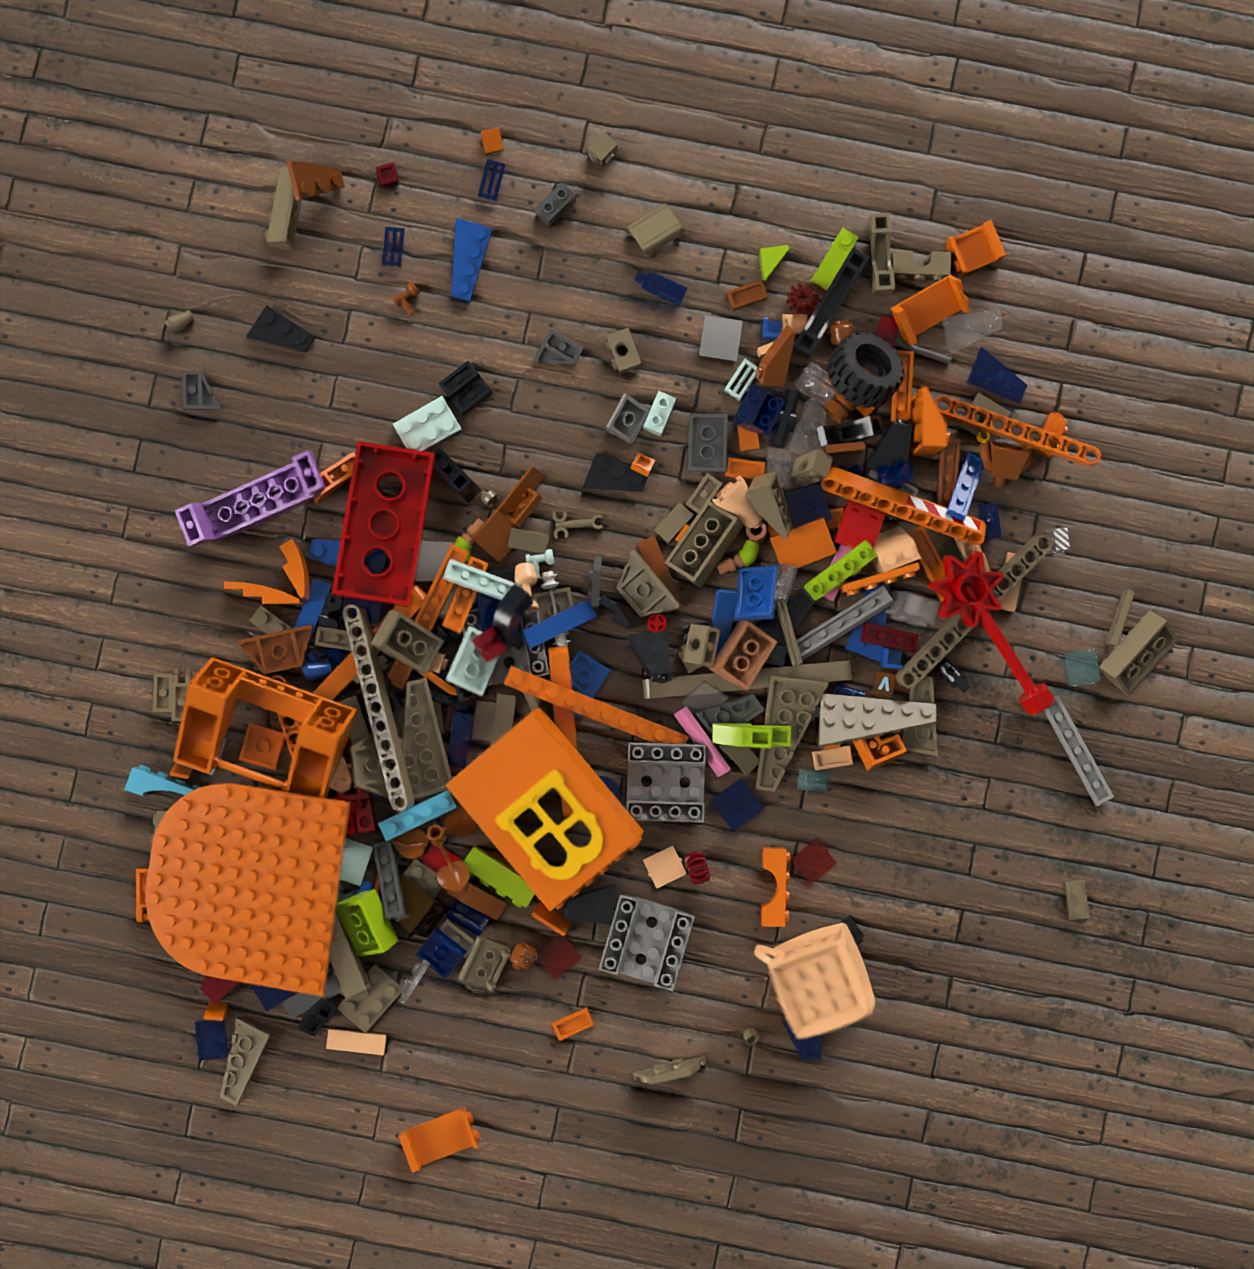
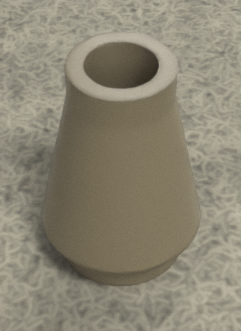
[164,310,195,335]

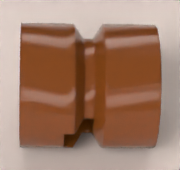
[823,392,857,424]

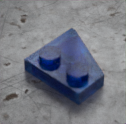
[783,1019,821,1060]

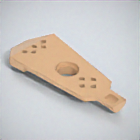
[330,754,353,793]

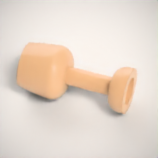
[514,563,539,613]

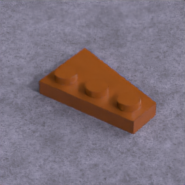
[286,160,345,200]

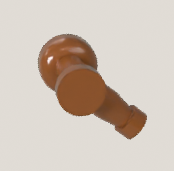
[392,281,420,316]

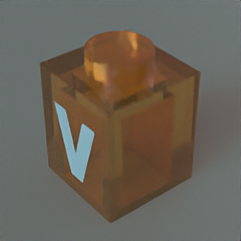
[870,671,896,699]

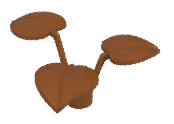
[391,807,476,892]

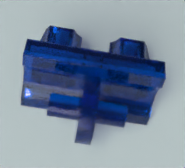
[878,461,913,489]
[978,502,1002,539]

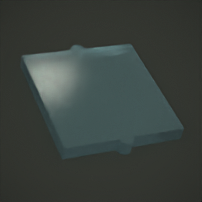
[1064,649,1101,686]

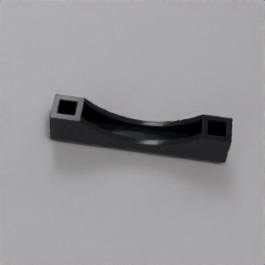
[792,247,869,359]

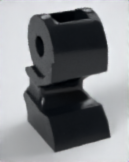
[318,592,344,630]

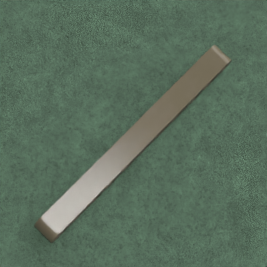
[895,535,1053,688]
[343,604,414,811]
[642,660,852,699]

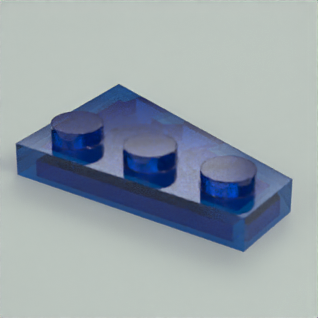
[966,346,1027,404]

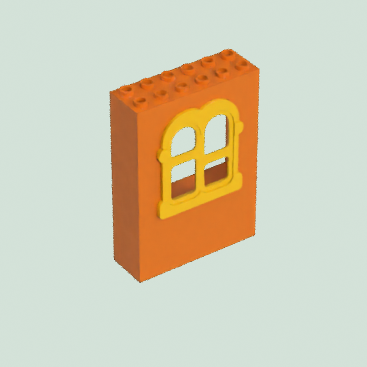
[445,706,644,911]

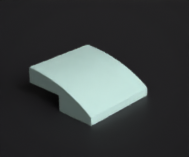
[340,838,373,887]

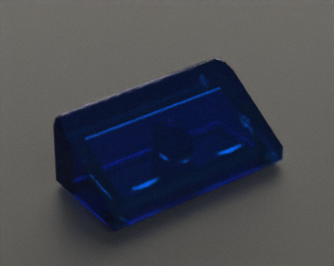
[446,899,490,936]

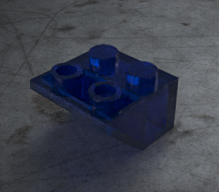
[731,384,785,435]

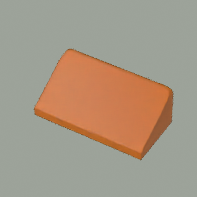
[532,902,571,936]

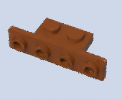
[497,466,544,528]

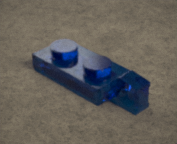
[634,272,688,306]

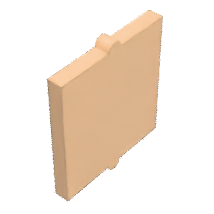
[643,845,687,888]

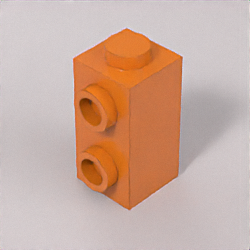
[1031,412,1068,458]

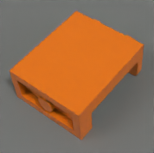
[945,220,1006,276]

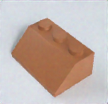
[709,620,777,691]

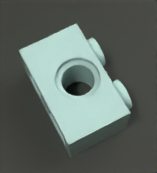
[643,391,676,437]

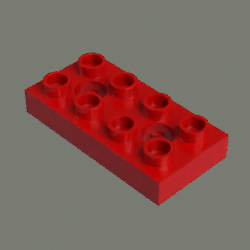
[332,441,436,608]

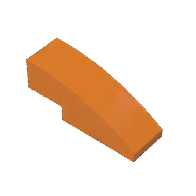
[279,539,310,602]

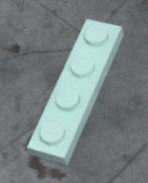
[443,559,523,600]

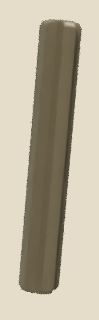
[775,592,802,666]

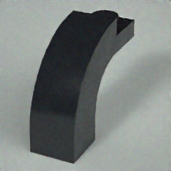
[817,415,884,446]
[493,584,534,650]

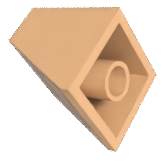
[872,526,920,574]

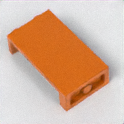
[890,275,971,346]
[398,1107,481,1173]

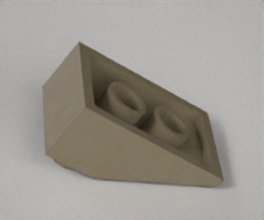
[747,471,793,539]
[371,610,444,675]

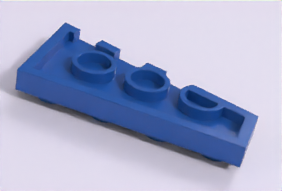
[452,218,493,302]
[307,539,388,575]
[845,582,890,662]

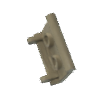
[627,203,685,257]
[458,936,511,992]

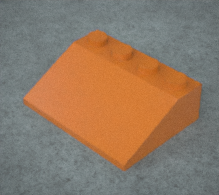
[910,387,950,456]

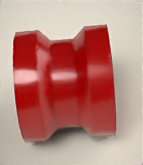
[647,614,667,632]

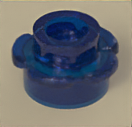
[327,649,345,666]

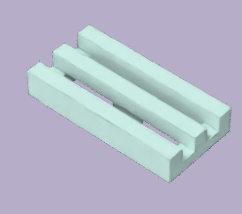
[724,359,757,401]

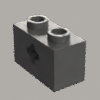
[535,182,576,227]

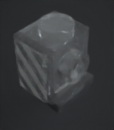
[1044,527,1071,556]

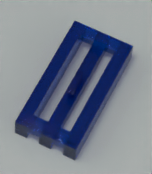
[478,159,506,202]
[382,227,405,267]

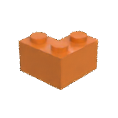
[852,734,907,771]

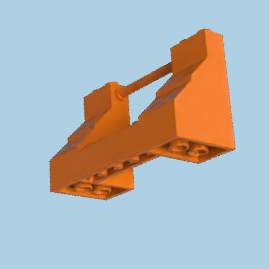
[173,657,357,798]

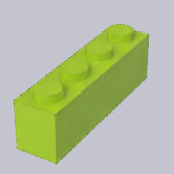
[464,845,535,908]

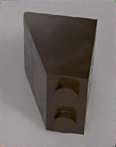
[381,874,450,938]

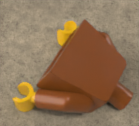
[976,432,1035,488]

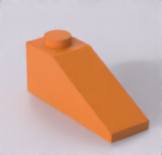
[313,452,355,503]

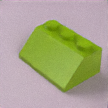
[336,889,398,957]

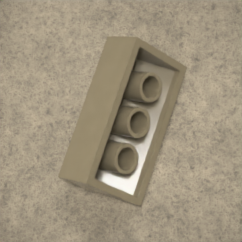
[265,167,302,251]
[664,500,744,588]
[1099,611,1179,696]

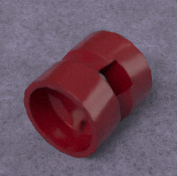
[472,627,507,663]

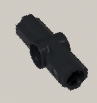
[768,389,801,449]

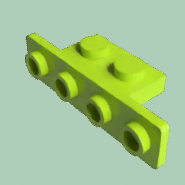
[804,540,877,601]

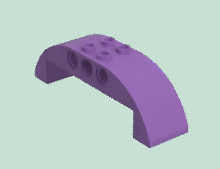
[175,450,325,546]

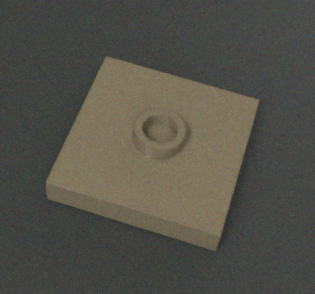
[958,392,1011,443]

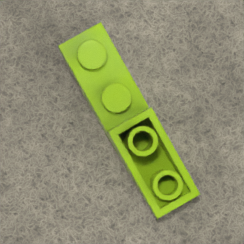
[712,723,791,748]

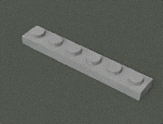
[786,585,895,661]
[1043,695,1114,806]

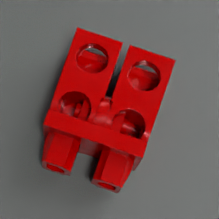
[334,785,378,835]

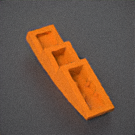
[224,582,305,604]

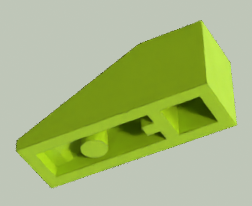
[811,227,859,291]

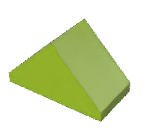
[759,245,790,282]

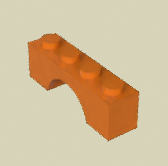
[760,847,790,927]

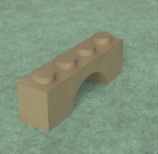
[868,213,895,295]

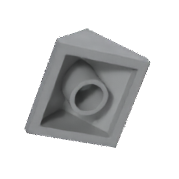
[606,393,650,444]

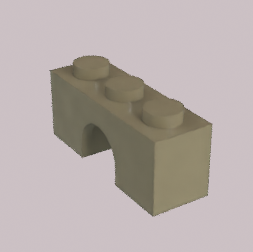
[891,250,951,282]

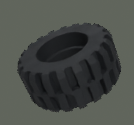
[827,332,905,408]

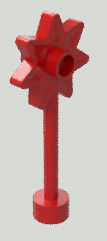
[928,551,1055,715]

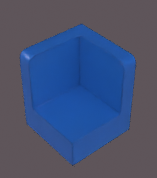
[761,318,782,341]
[880,648,902,669]

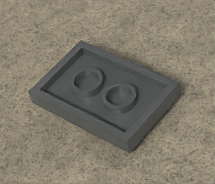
[688,413,728,473]

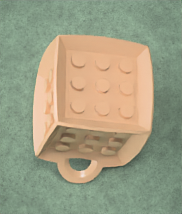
[754,923,875,1039]

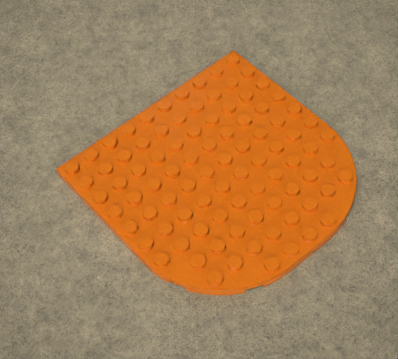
[146,783,350,996]

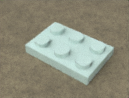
[393,396,462,451]
[446,626,499,696]

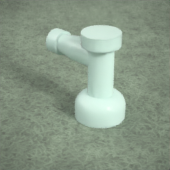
[526,549,554,578]

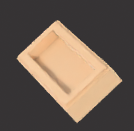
[812,745,853,771]

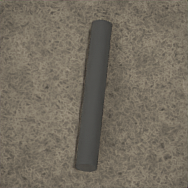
[895,340,952,364]

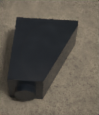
[866,418,913,471]
[629,631,672,684]
[562,884,616,925]

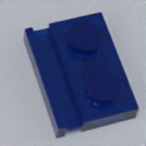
[195,1020,229,1061]

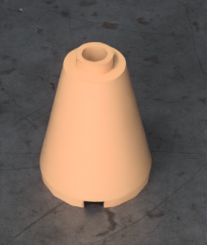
[712,476,763,529]

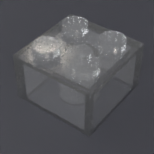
[885,591,940,627]

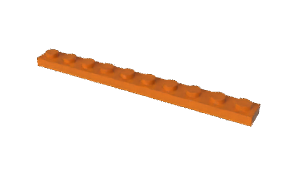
[504,666,689,744]

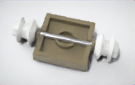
[532,571,574,646]

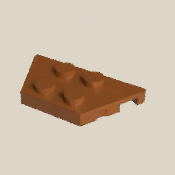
[238,625,312,675]

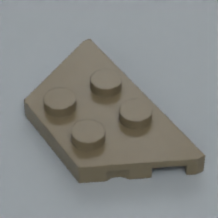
[616,549,682,617]
[349,725,392,799]
[633,1056,707,1084]

